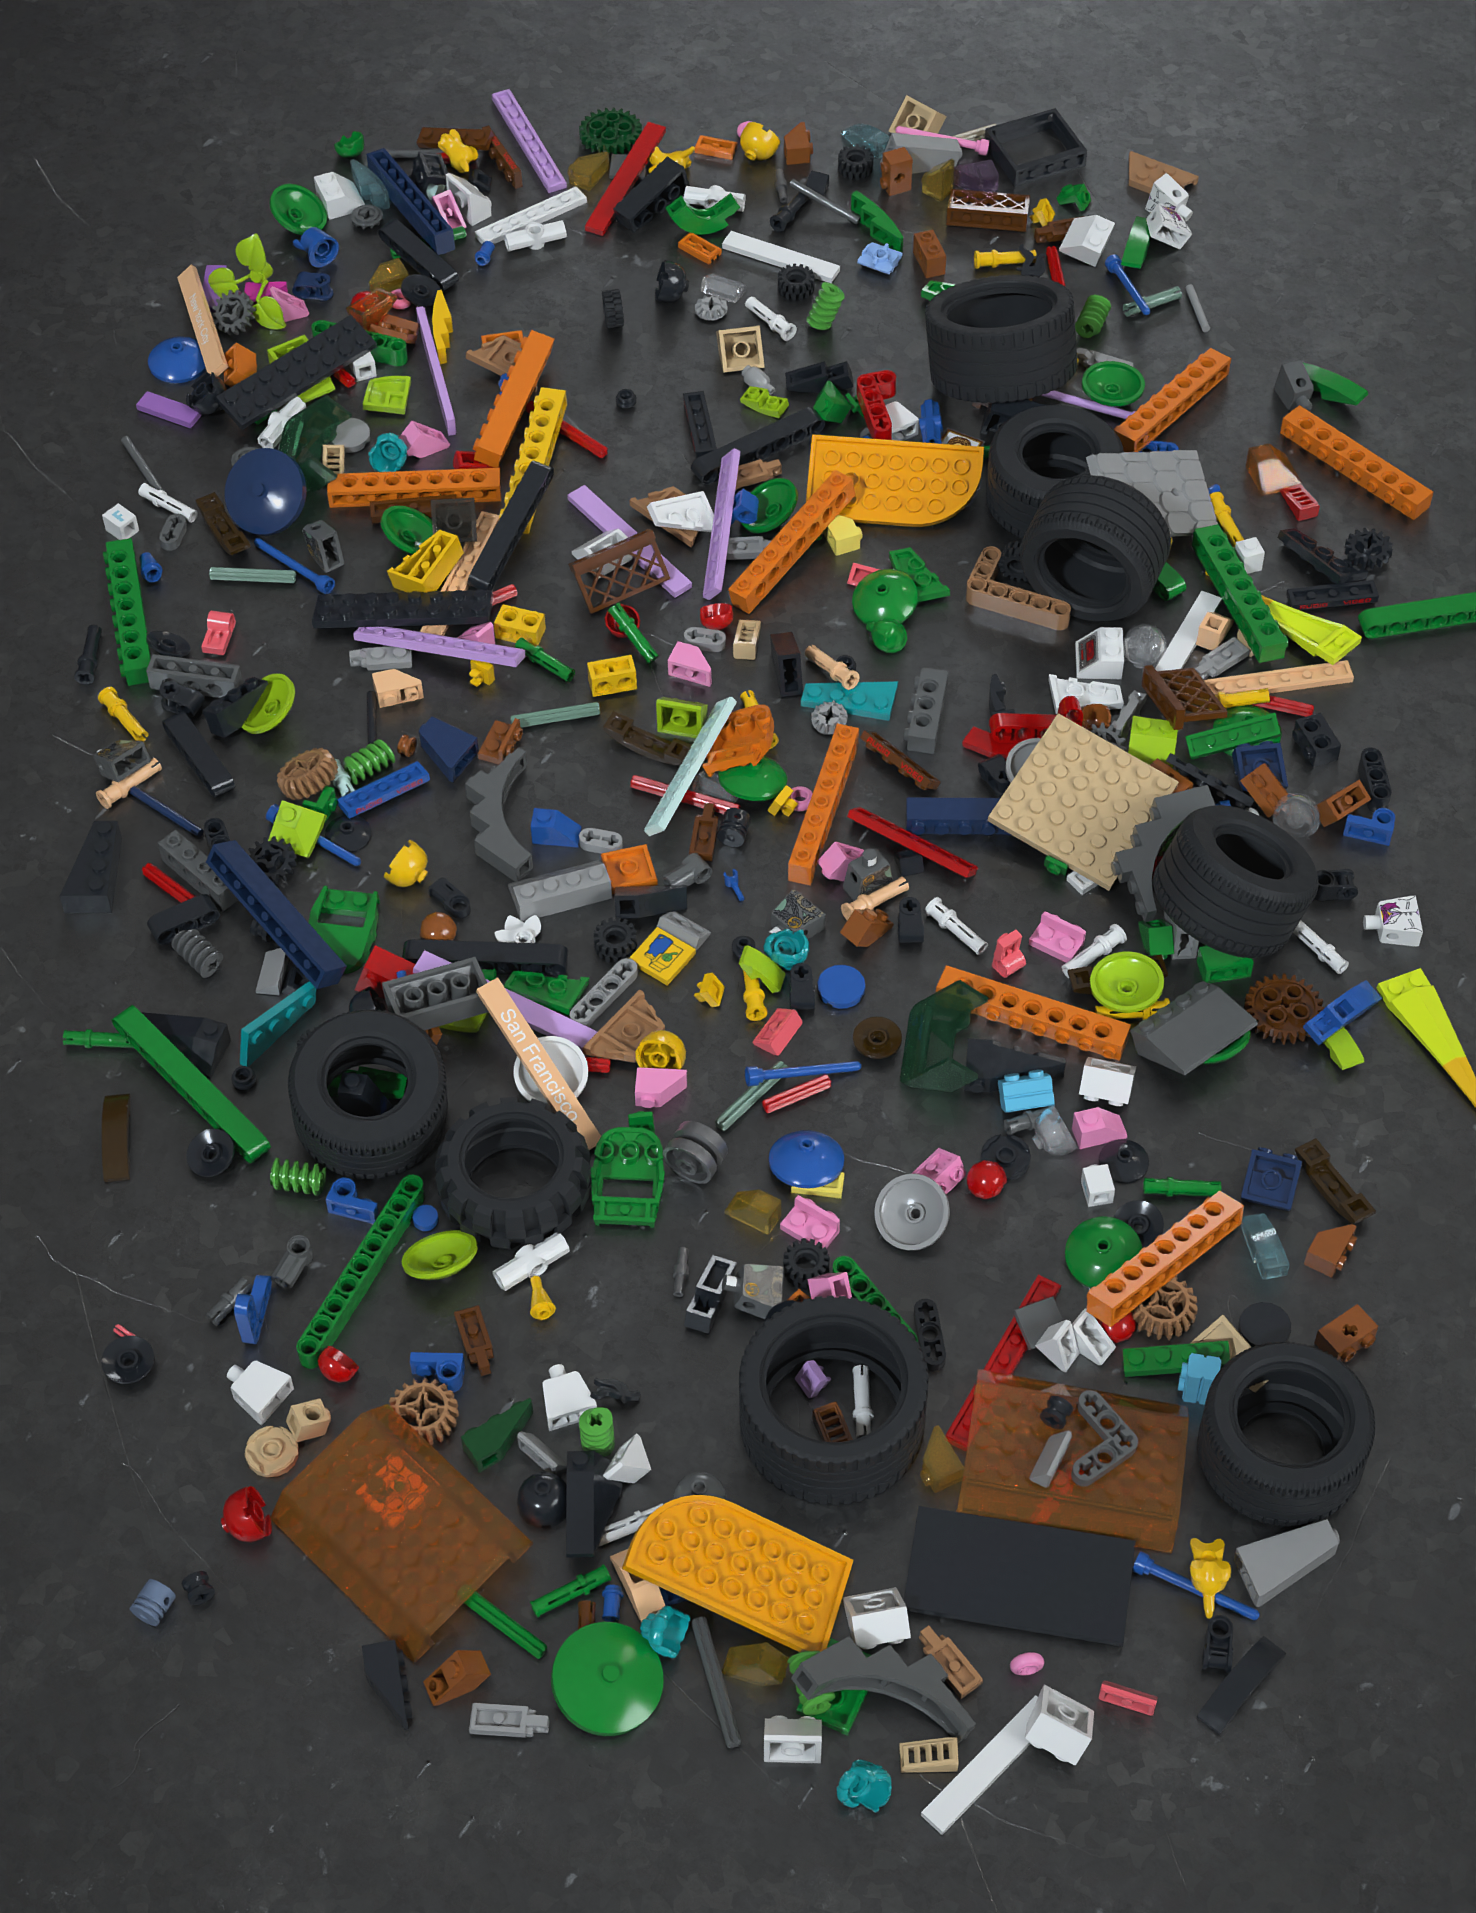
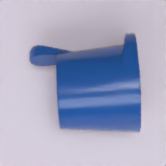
[293,227,339,268]

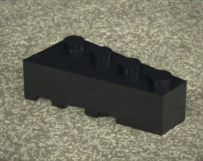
[613,156,690,232]

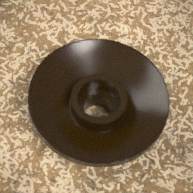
[853,1017,902,1059]

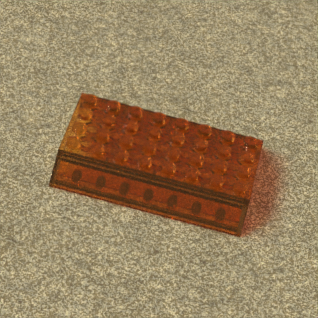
[957,1369,1189,1553]
[270,1404,533,1664]

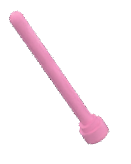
[895,126,989,156]

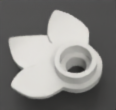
[495,915,541,943]

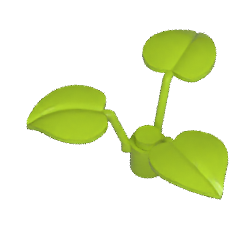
[208,233,286,330]

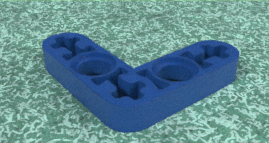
[234,1275,272,1344]

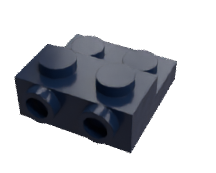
[1232,741,1288,794]
[1240,1147,1302,1211]

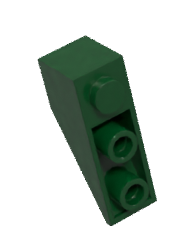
[461,1398,533,1473]

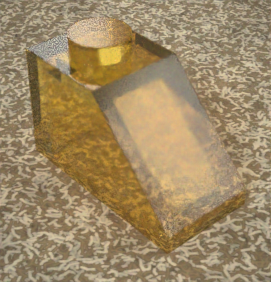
[568,152,609,191]
[921,159,955,202]
[369,258,408,297]
[725,1189,781,1235]
[920,1425,964,1493]
[722,1642,789,1686]

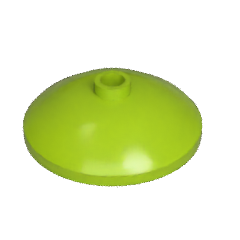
[242,673,295,734]
[1090,952,1164,1013]
[402,1230,478,1280]

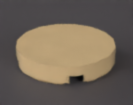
[245,1426,299,1478]

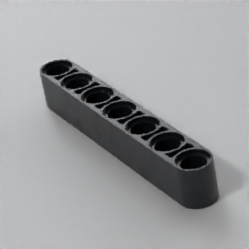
[691,407,825,485]
[468,460,554,590]
[402,939,568,976]

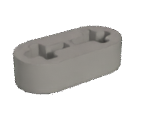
[684,627,726,652]
[579,828,623,854]

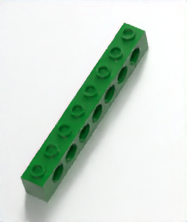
[1192,524,1288,663]
[103,538,151,686]

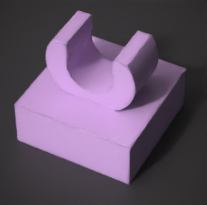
[795,1360,831,1398]

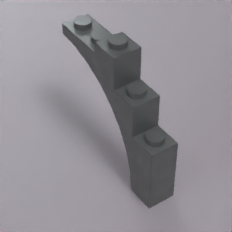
[465,747,533,882]
[1111,785,1215,923]
[791,1636,976,1743]

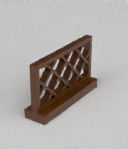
[946,189,1030,232]
[568,529,671,614]
[1141,665,1228,730]

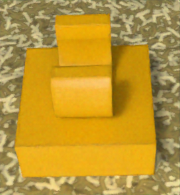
[1029,198,1055,227]
[469,660,495,687]
[767,785,798,817]
[694,972,725,1007]

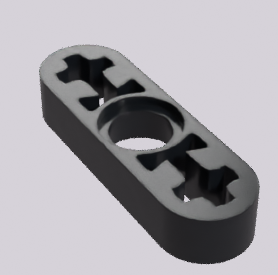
[914,1299,946,1371]

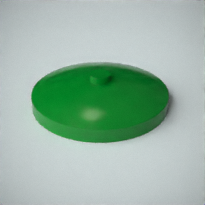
[551,1622,664,1736]

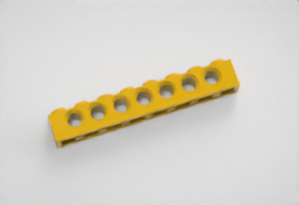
[499,387,567,534]

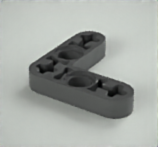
[1071,1390,1138,1486]

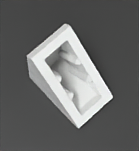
[1072,1308,1116,1365]
[1035,1320,1080,1372]
[603,1433,651,1483]

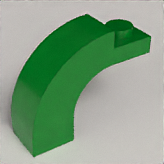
[666,193,740,234]

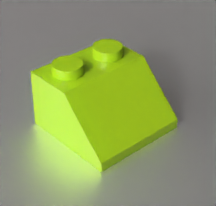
[656,697,708,738]
[1128,716,1178,768]

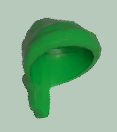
[866,618,907,654]

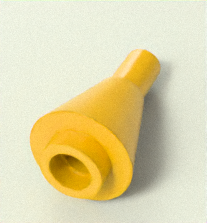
[530,1276,556,1320]

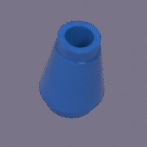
[139,552,163,582]

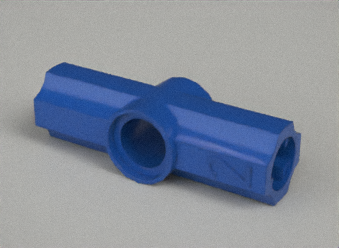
[919,399,944,444]

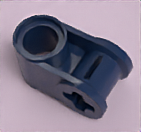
[292,271,334,301]

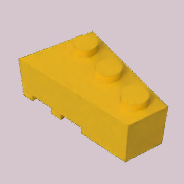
[387,530,464,593]

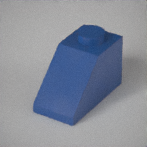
[531,808,582,847]

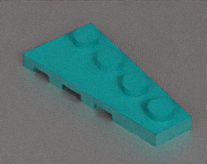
[801,681,898,721]
[240,981,316,1067]

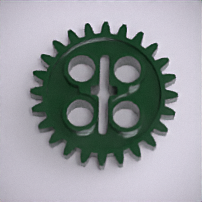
[579,107,642,156]

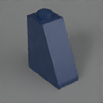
[419,716,479,783]

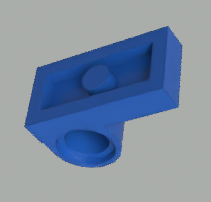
[731,489,759,524]
[1343,808,1395,846]
[325,1178,379,1224]
[410,1352,465,1392]

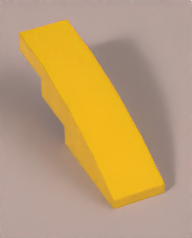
[432,290,453,364]

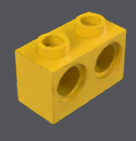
[494,604,546,646]
[587,655,637,697]

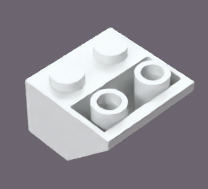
[572,528,633,579]

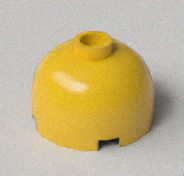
[740,122,780,160]
[383,840,428,887]
[635,1030,686,1070]

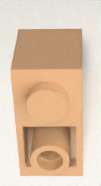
[1196,612,1234,650]
[372,669,424,708]

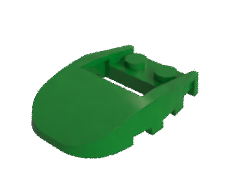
[309,886,380,974]
[591,1127,665,1228]

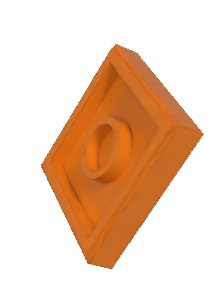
[601,844,658,895]

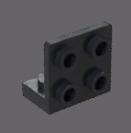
[408,151,448,196]

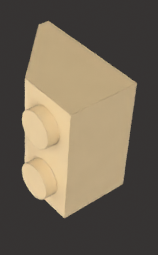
[889,95,947,134]
[716,326,765,373]

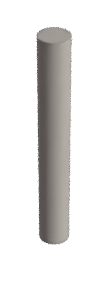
[1185,284,1210,332]

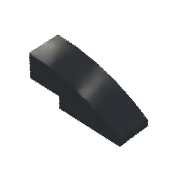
[785,361,854,393]
[684,1255,737,1334]

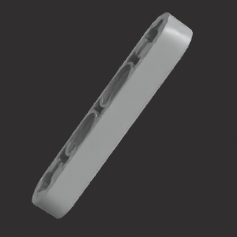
[570,958,638,1027]

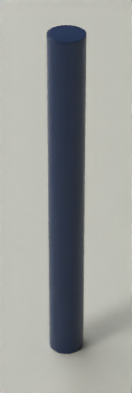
[130,786,204,837]

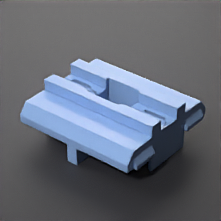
[857,242,903,275]

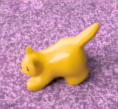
[438,129,478,173]
[648,146,695,174]
[1190,1538,1231,1619]

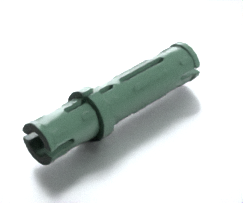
[1123,286,1182,317]

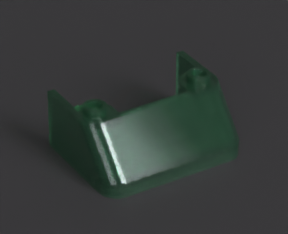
[278,395,352,492]
[900,980,988,1092]

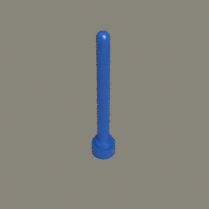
[1105,255,1151,315]
[254,538,335,594]
[266,804,361,866]
[745,1061,861,1087]
[1132,1551,1259,1620]

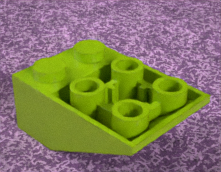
[267,335,336,403]

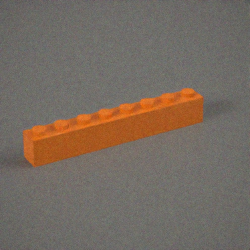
[473,330,555,468]

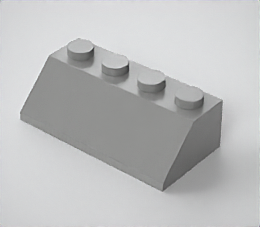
[508,860,612,922]

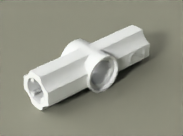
[684,185,746,212]
[504,220,567,252]
[257,397,306,449]
[493,1233,570,1291]

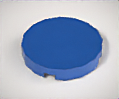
[817,965,865,1009]

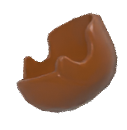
[1082,704,1111,735]
[420,912,457,940]

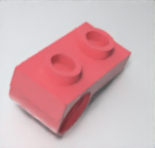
[201,610,236,655]
[992,929,1026,978]

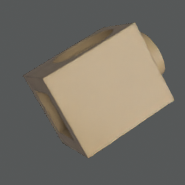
[286,1398,331,1442]

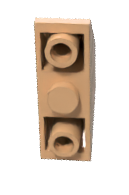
[610,1548,665,1623]

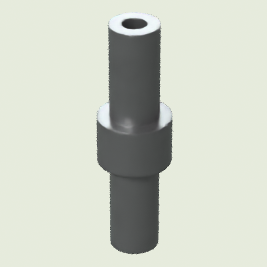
[775,169,788,203]
[673,1247,689,1297]

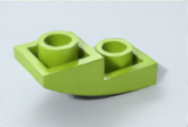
[740,386,789,418]
[739,945,786,993]
[1323,1027,1364,1070]

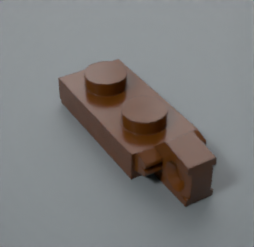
[1034,216,1085,243]
[689,803,719,861]
[454,1305,494,1376]

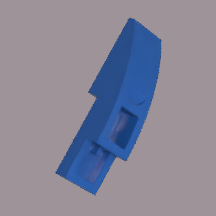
[1303,980,1382,1045]

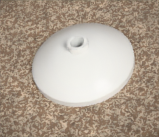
[514,1036,588,1103]

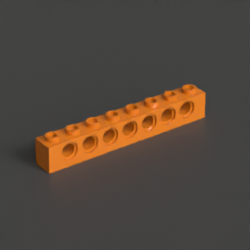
[1114,348,1231,452]
[1280,405,1433,520]
[327,468,501,508]
[728,470,855,614]
[788,723,859,886]
[935,965,1131,1061]
[1086,1191,1244,1327]

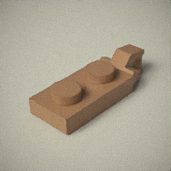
[735,459,782,490]
[919,1625,983,1699]

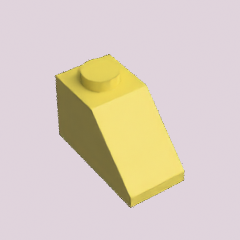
[823,515,863,556]

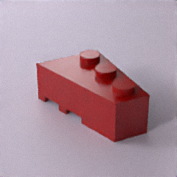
[355,945,416,999]

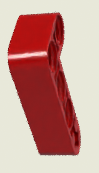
[857,370,896,440]
[989,696,1083,743]

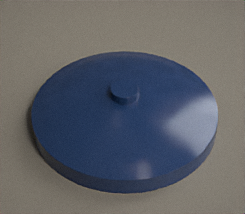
[225,448,306,536]

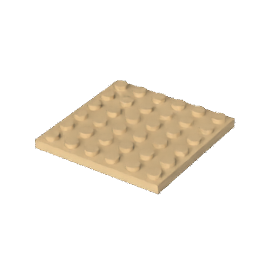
[987,713,1179,891]

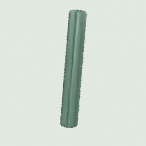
[209,567,296,583]
[511,702,600,727]
[715,1061,788,1131]

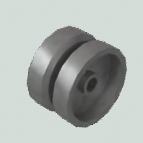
[663,1121,728,1184]

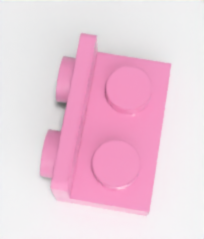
[1028,911,1086,963]
[911,1148,967,1194]
[780,1195,840,1249]

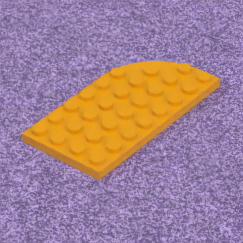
[806,435,984,527]
[622,1495,854,1653]

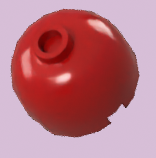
[221,1486,272,1542]

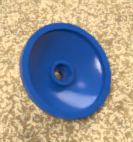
[148,336,206,383]
[769,1130,844,1188]

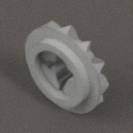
[695,294,728,320]
[811,700,848,735]

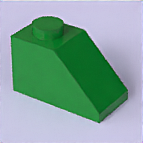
[813,380,852,423]
[1138,919,1174,959]
[1196,945,1254,983]

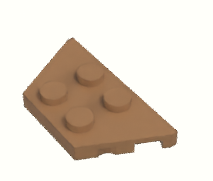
[1129,151,1199,194]
[466,335,538,393]
[630,486,699,547]
[583,990,665,1063]

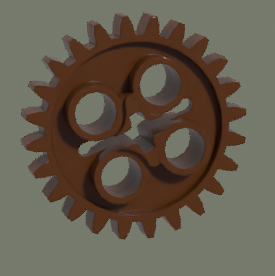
[1244,973,1325,1045]

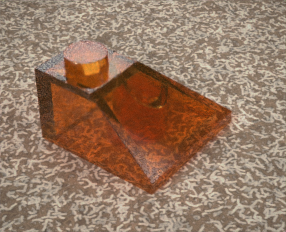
[346,288,397,331]
[1246,443,1302,496]

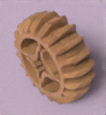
[276,748,338,800]
[1131,1275,1198,1340]
[387,1377,459,1448]

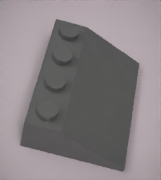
[1130,981,1258,1075]

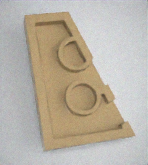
[1190,1315,1269,1392]

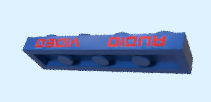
[337,761,430,819]

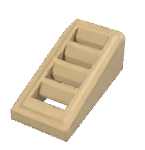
[322,445,345,484]
[733,620,761,660]
[899,1737,958,1773]

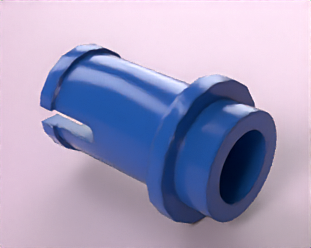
[475,241,495,266]
[602,1585,624,1622]

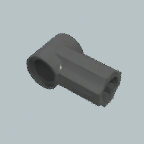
[662,853,712,886]
[271,1235,313,1289]

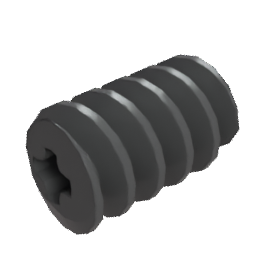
[171,929,223,978]

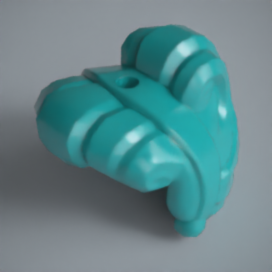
[368,432,408,472]
[763,929,809,970]
[640,1606,690,1658]
[836,1759,892,1813]

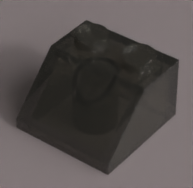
[431,498,477,543]

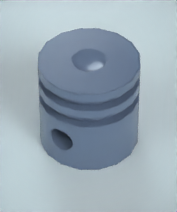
[130,1579,176,1626]

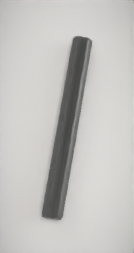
[692,1617,741,1748]

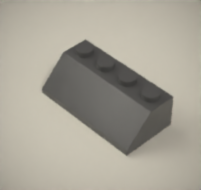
[382,957,489,1030]

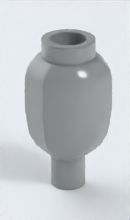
[742,365,775,395]

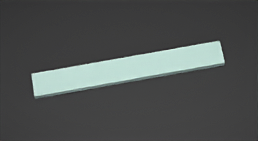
[644,697,737,836]

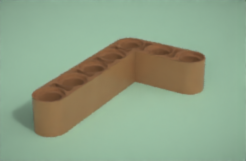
[966,546,1071,630]

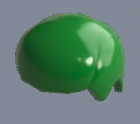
[334,131,365,158]

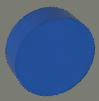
[412,1205,439,1231]

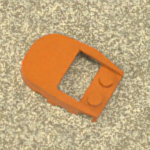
[702,705,774,777]

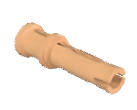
[805,645,860,690]
[96,758,162,809]
[841,877,909,920]

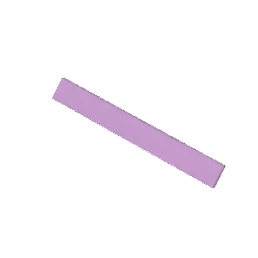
[492,89,567,193]
[416,306,456,436]
[703,448,740,600]
[568,485,692,598]
[353,627,525,667]
[413,950,597,1052]

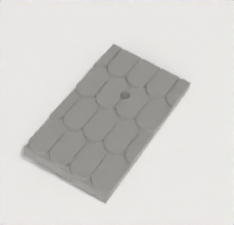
[1086,450,1218,537]

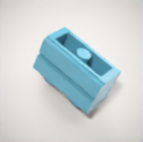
[998,1070,1055,1112]
[1178,1353,1221,1405]

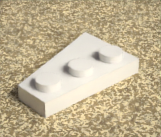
[647,491,714,532]
[1048,674,1124,714]

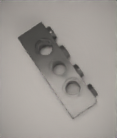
[146,654,243,698]
[904,667,948,754]
[158,830,238,912]

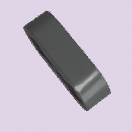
[159,514,187,551]

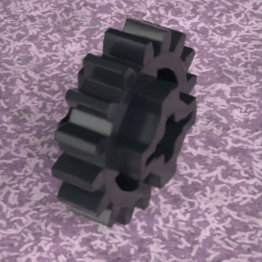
[1344,528,1393,569]
[248,836,297,885]

